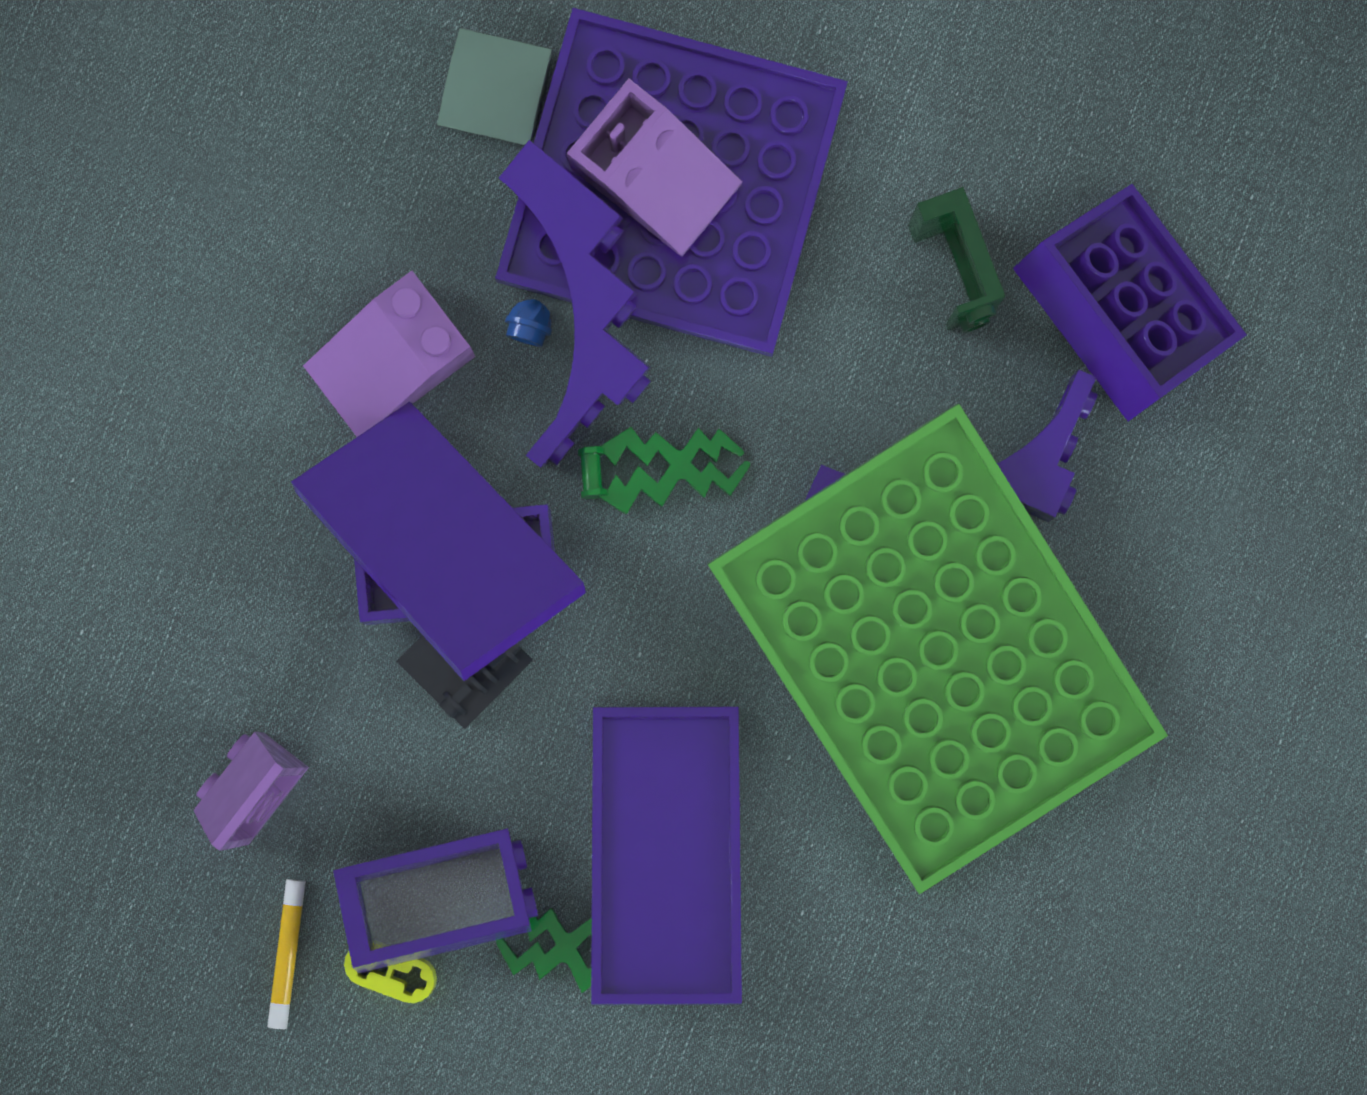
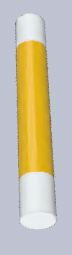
[267,879,306,1029]

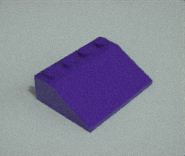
[1013,184,1247,422]

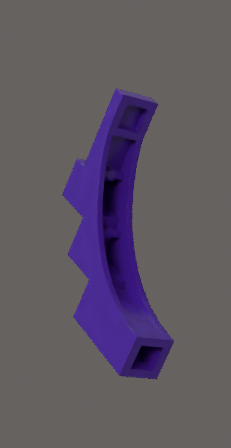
[499,140,651,468]
[805,370,1098,522]

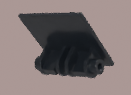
[396,635,533,729]

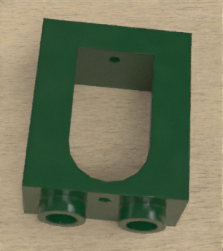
[908,187,1005,333]

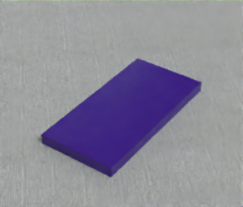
[291,401,586,681]
[591,707,742,1005]

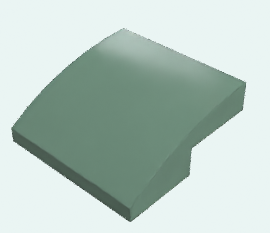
[437,28,553,145]

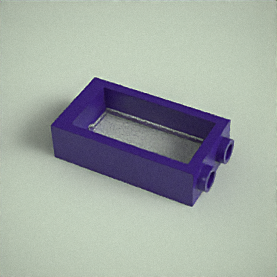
[333,828,538,973]

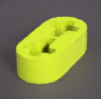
[344,940,437,1003]

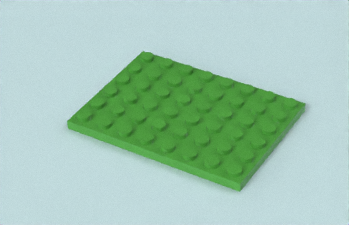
[707,404,1168,894]

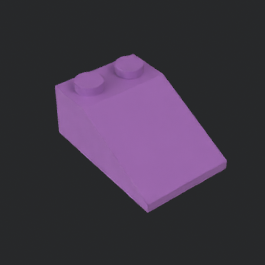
[303,271,476,437]
[193,732,309,851]

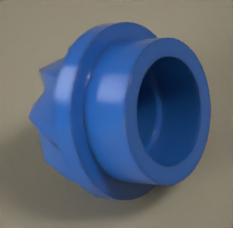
[505,299,552,347]

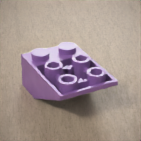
[567,78,742,257]

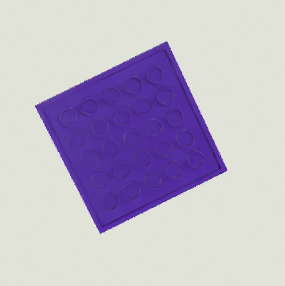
[495,8,848,357]

